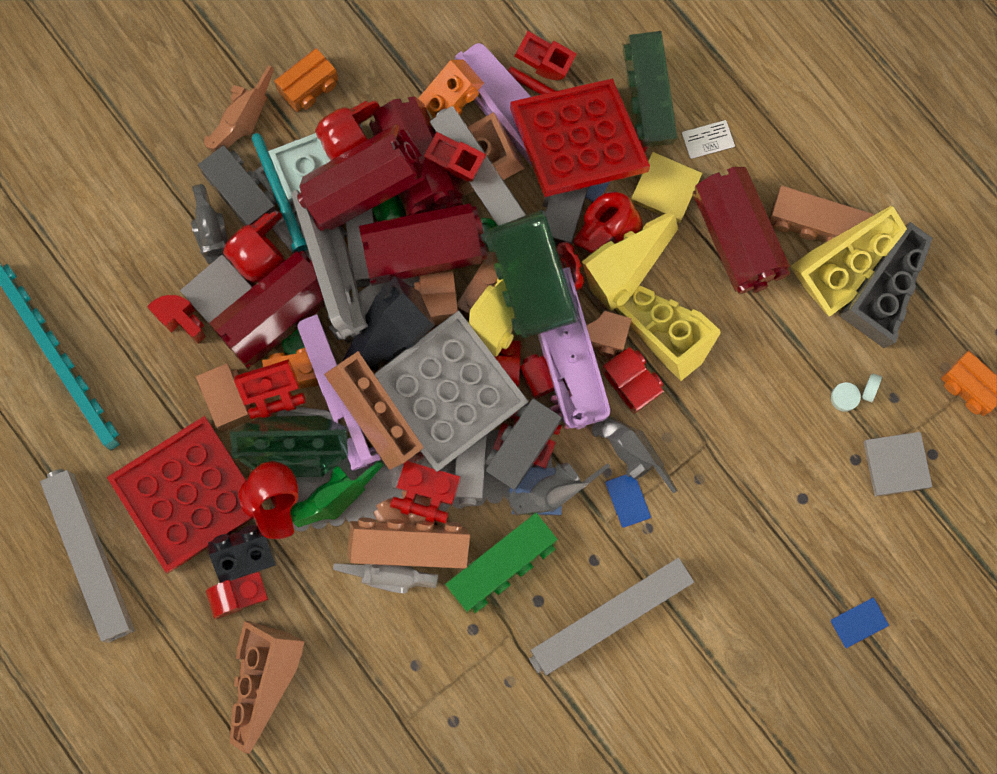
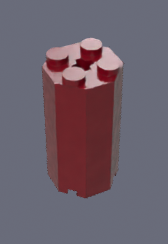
[369,96,463,216]
[297,124,427,231]
[692,167,790,294]
[359,204,488,286]
[209,251,326,369]

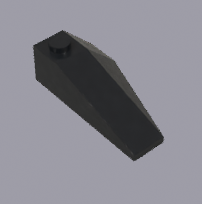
[342,276,435,371]

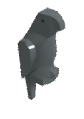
[191,184,227,264]
[592,416,678,493]
[508,463,610,516]

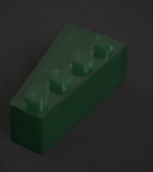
[623,31,678,148]

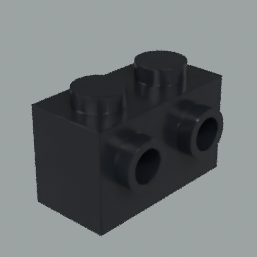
[208,525,276,583]

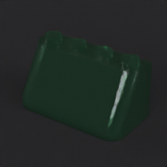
[485,210,579,339]

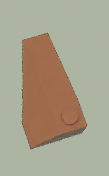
[456,112,525,196]
[230,621,305,754]

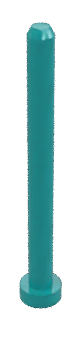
[252,133,308,253]

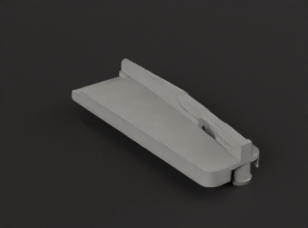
[291,190,368,339]

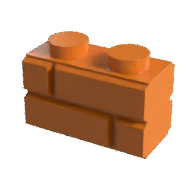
[274,48,338,112]
[941,350,997,416]

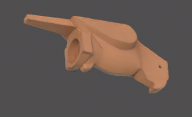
[204,65,274,152]

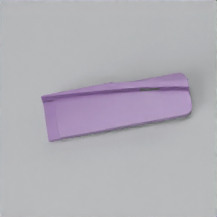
[455,43,533,167]
[524,267,610,429]
[297,315,381,471]

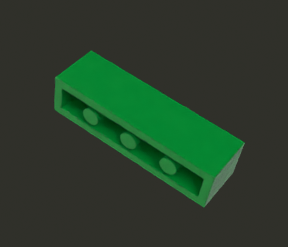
[445,513,558,614]

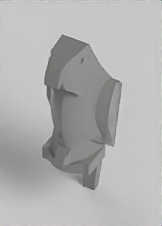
[333,563,438,593]

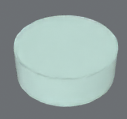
[862,373,882,403]
[831,382,861,412]

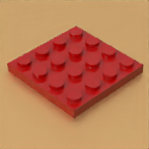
[510,78,650,197]
[107,415,264,574]

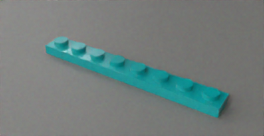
[0,262,120,451]

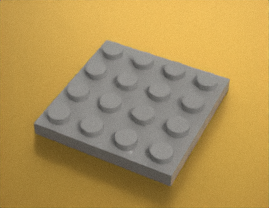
[374,310,528,472]

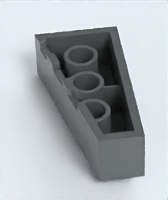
[839,222,933,348]

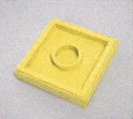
[631,152,702,223]

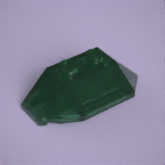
[230,415,348,477]

